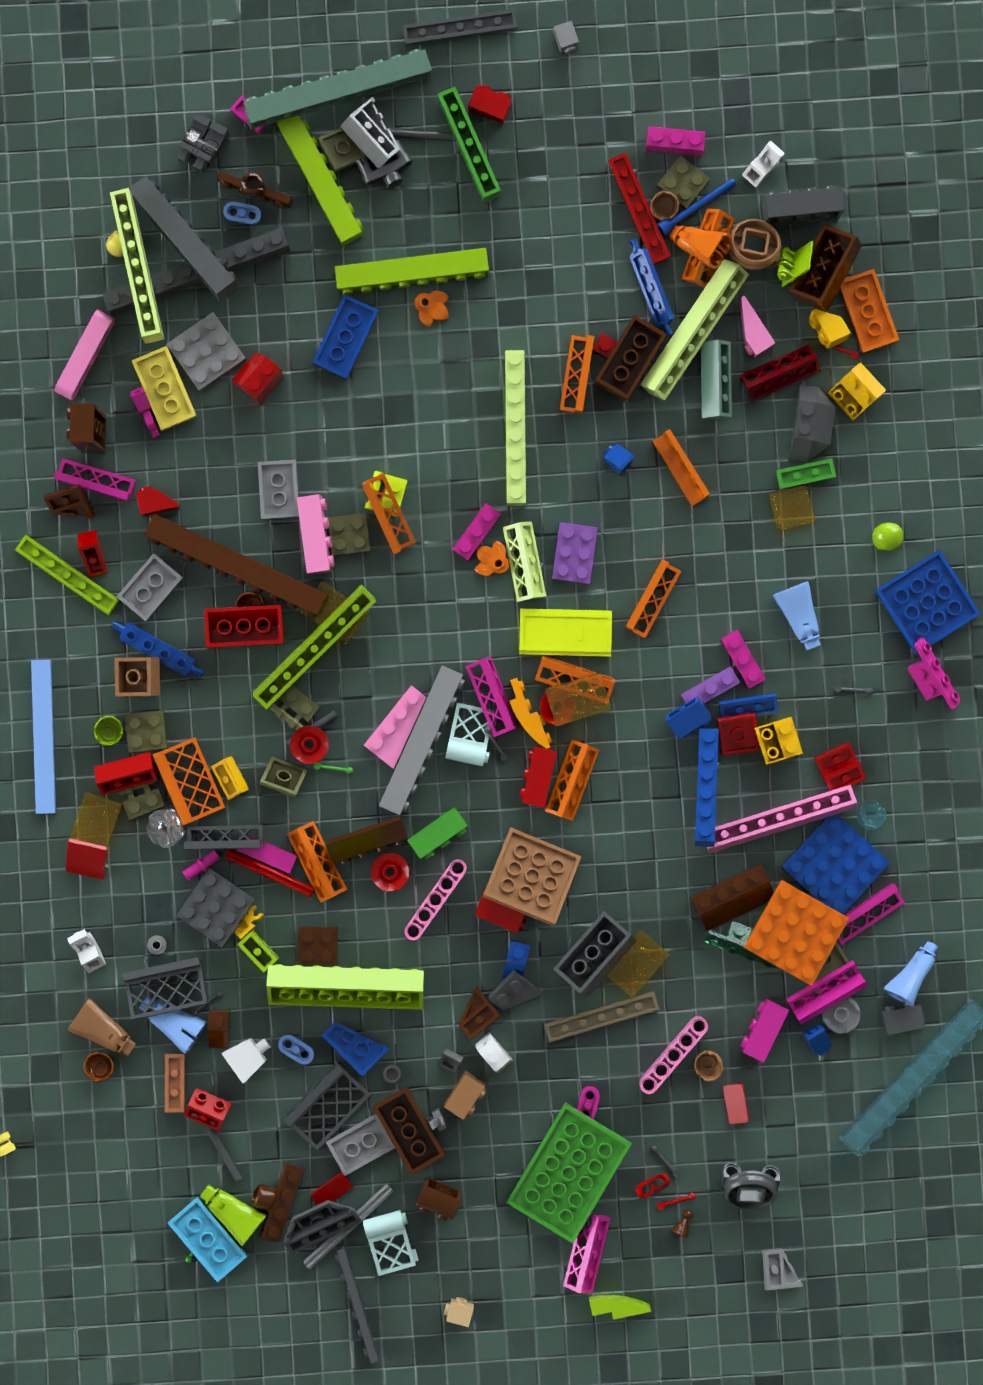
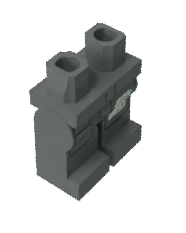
[177,112,230,173]

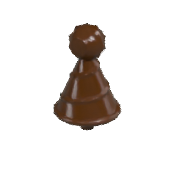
[670,1209,693,1239]

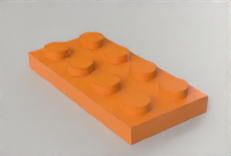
[840,269,899,354]

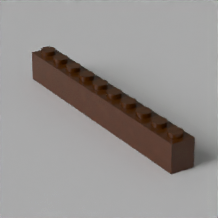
[144,514,329,618]

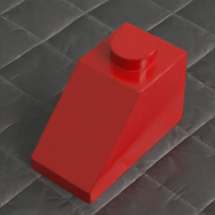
[136,486,180,517]
[77,530,108,577]

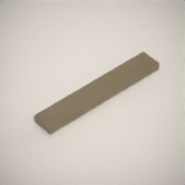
[544,991,660,1043]

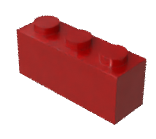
[519,746,557,808]
[94,752,158,796]

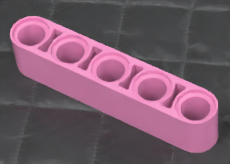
[54,309,115,401]
[405,859,467,940]
[639,1016,708,1094]

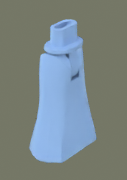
[773,581,821,650]
[884,941,938,1006]
[139,996,207,1054]

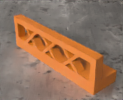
[681,209,735,288]
[559,335,595,414]
[652,429,710,506]
[362,473,416,554]
[625,559,681,638]
[535,655,615,704]
[545,740,599,822]
[287,821,347,903]

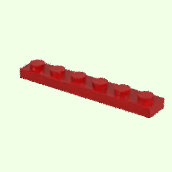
[608,152,671,265]

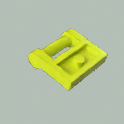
[364,471,408,518]

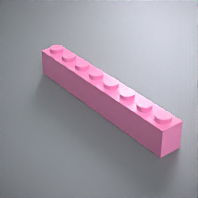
[707,785,857,854]

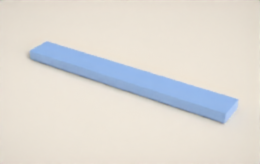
[31,660,56,814]

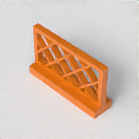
[152,737,225,826]

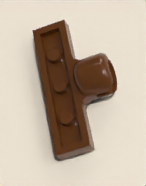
[217,171,293,209]
[252,1162,305,1243]

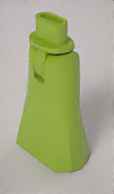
[199,1185,266,1246]

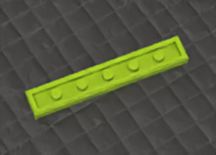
[15,535,120,616]

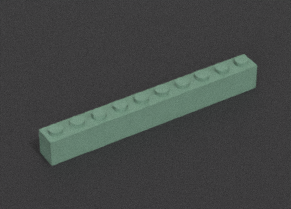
[243,49,432,130]

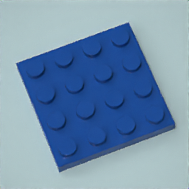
[874,549,981,655]
[781,814,890,914]

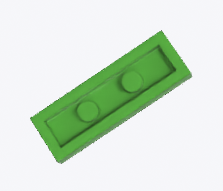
[775,458,836,490]

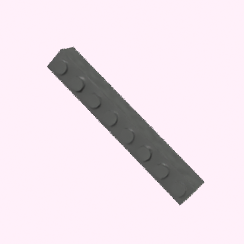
[129,176,239,302]

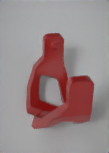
[635,1173,671,1198]

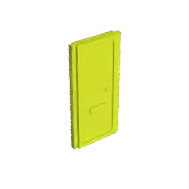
[519,608,612,657]

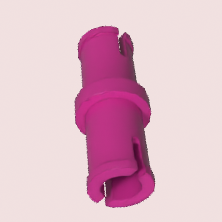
[182,849,221,881]

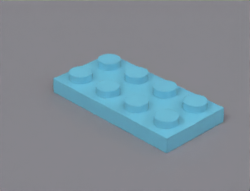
[168,1196,248,1283]

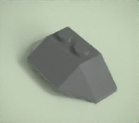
[788,384,836,462]
[283,1200,362,1255]

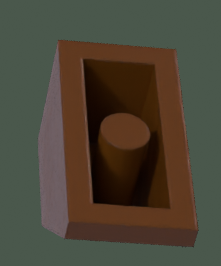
[208,1009,231,1049]

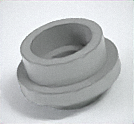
[147,935,167,955]

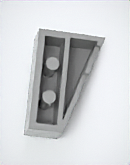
[340,96,400,169]

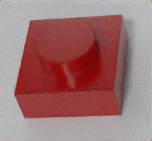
[592,333,617,359]

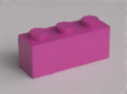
[645,126,705,157]
[740,999,789,1063]

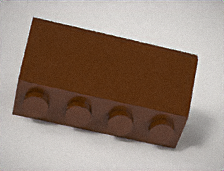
[326,816,408,865]
[690,863,774,931]

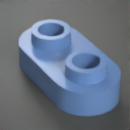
[223,202,262,226]
[278,1034,314,1065]

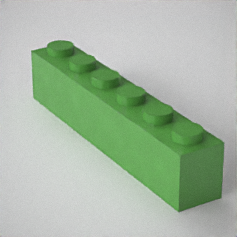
[438,87,501,204]

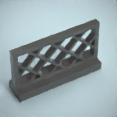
[122,957,208,1020]
[283,1061,371,1150]

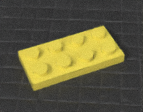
[132,346,197,431]

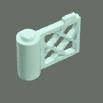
[445,703,496,766]
[363,1210,419,1276]

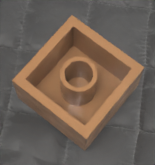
[115,657,160,696]
[444,1070,486,1120]

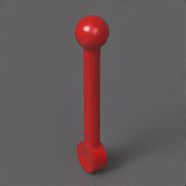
[823,345,859,359]
[657,1193,696,1210]

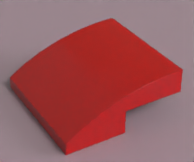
[814,742,866,791]
[66,839,107,880]

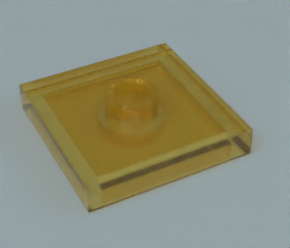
[768,485,816,531]

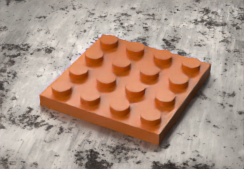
[743,880,849,986]

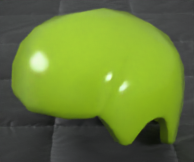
[872,522,904,551]
[94,716,123,746]

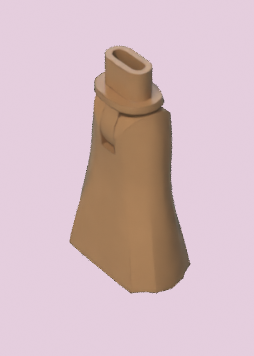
[68,998,136,1056]

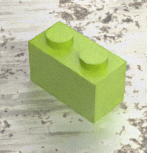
[237,930,279,973]

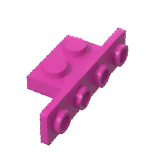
[907,637,960,710]

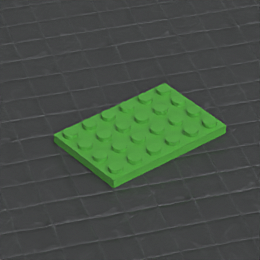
[506,1102,632,1243]

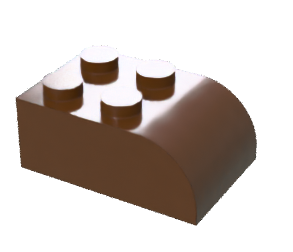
[416,1177,461,1220]

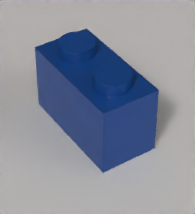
[666,696,711,739]

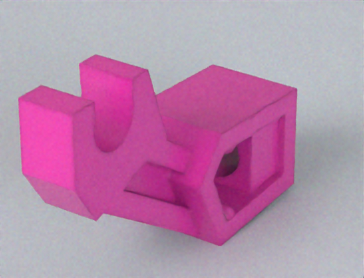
[130,387,160,438]

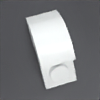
[742,141,785,187]
[67,929,106,973]

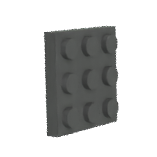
[176,868,256,948]

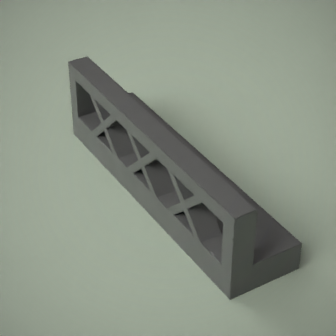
[184,825,264,850]

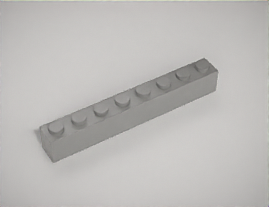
[379,665,465,815]

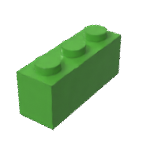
[407,807,468,859]

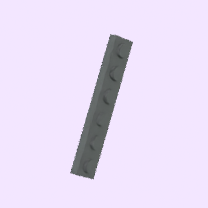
[402,9,518,46]
[335,1245,379,1363]

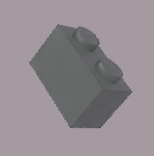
[880,1002,926,1035]

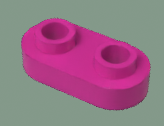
[577,1086,600,1119]

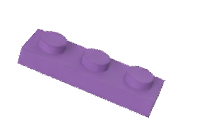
[681,666,740,703]

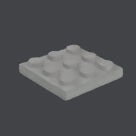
[167,312,247,392]

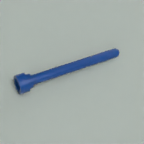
[657,179,736,237]

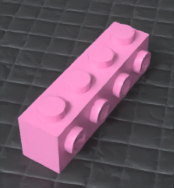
[297,494,335,575]

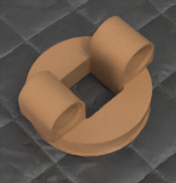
[723,219,782,270]

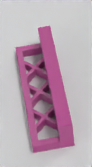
[53,458,136,502]
[465,657,519,737]
[838,883,905,945]
[786,960,867,1025]
[563,1213,611,1294]

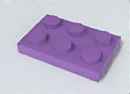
[552,522,598,585]

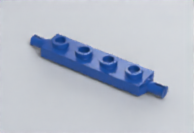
[629,238,674,337]
[111,621,205,678]

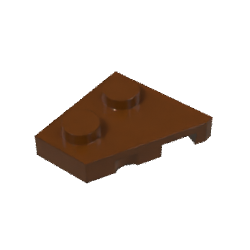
[458,987,501,1040]

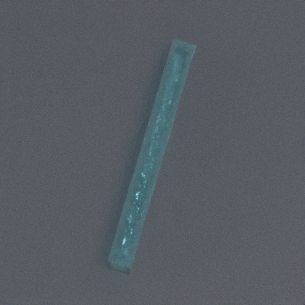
[838,999,983,1157]

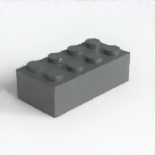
[761,185,845,226]
[553,911,637,998]

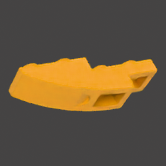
[509,678,552,749]

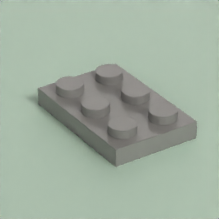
[257,459,299,520]
[116,553,184,622]
[326,1113,395,1176]

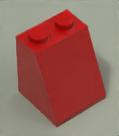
[231,352,285,405]

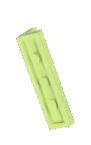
[503,522,546,602]

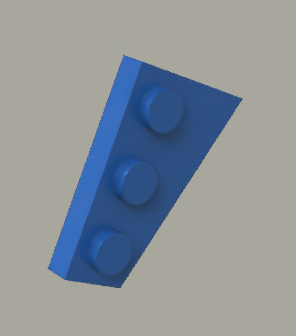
[321,1022,389,1076]

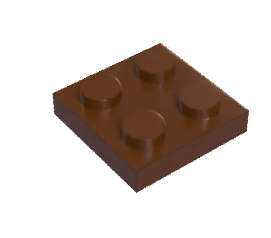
[298,926,338,966]

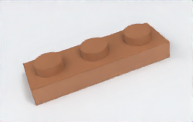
[165,1053,185,1113]

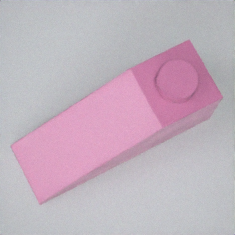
[739,295,775,359]

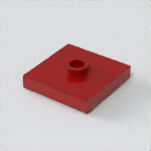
[717,712,760,756]

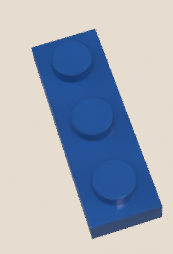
[719,693,778,717]

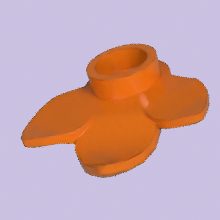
[414,290,449,327]
[474,541,509,576]

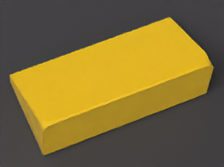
[211,756,249,800]

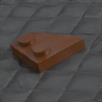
[43,484,95,519]

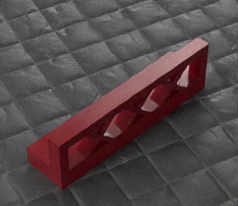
[739,344,821,402]

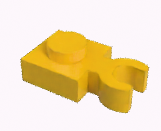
[235,905,264,940]

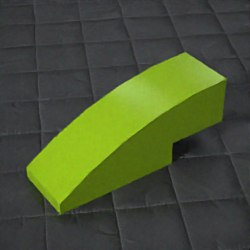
[589,1295,651,1320]

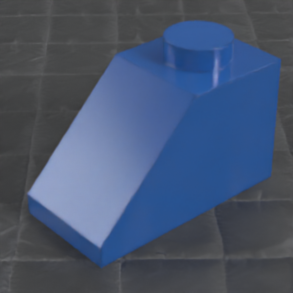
[603,444,635,475]
[502,940,530,978]
[802,1024,833,1056]

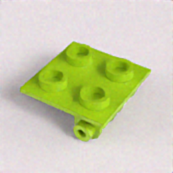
[777,241,813,287]

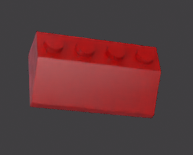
[204,605,285,649]

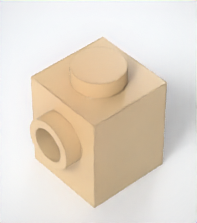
[444,1297,474,1327]

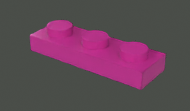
[452,503,501,561]
[720,630,766,689]

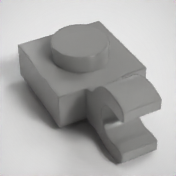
[429,1108,447,1131]

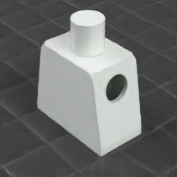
[475,1032,513,1073]
[222,1038,271,1083]

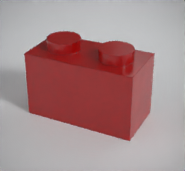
[468,85,512,125]

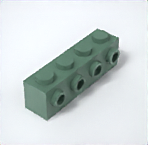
[700,339,732,420]

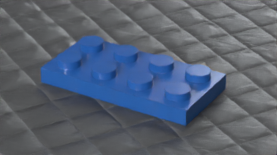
[312,294,379,380]

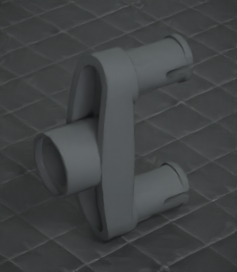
[355,140,413,189]

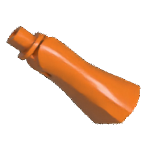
[669,225,732,269]

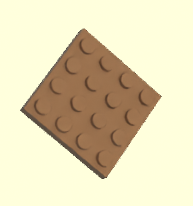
[482,827,582,926]

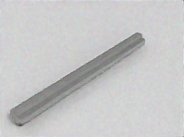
[303,1184,393,1269]

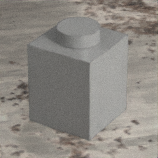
[553,21,579,54]

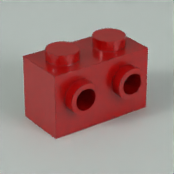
[184,1088,232,1131]

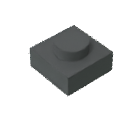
[438,1048,463,1073]

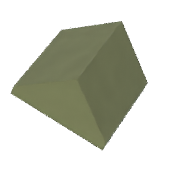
[259,757,308,797]

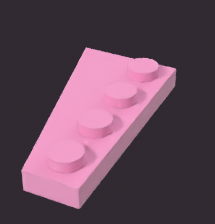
[364,685,427,769]

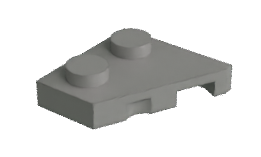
[762,1248,803,1290]

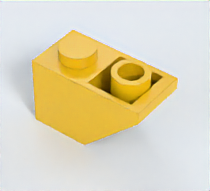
[809,309,851,350]

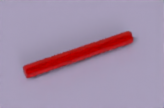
[225,849,314,897]

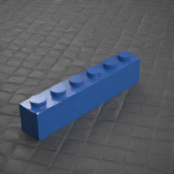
[695,728,719,847]

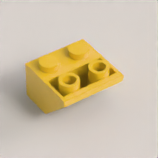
[828,362,886,420]
[754,717,803,765]

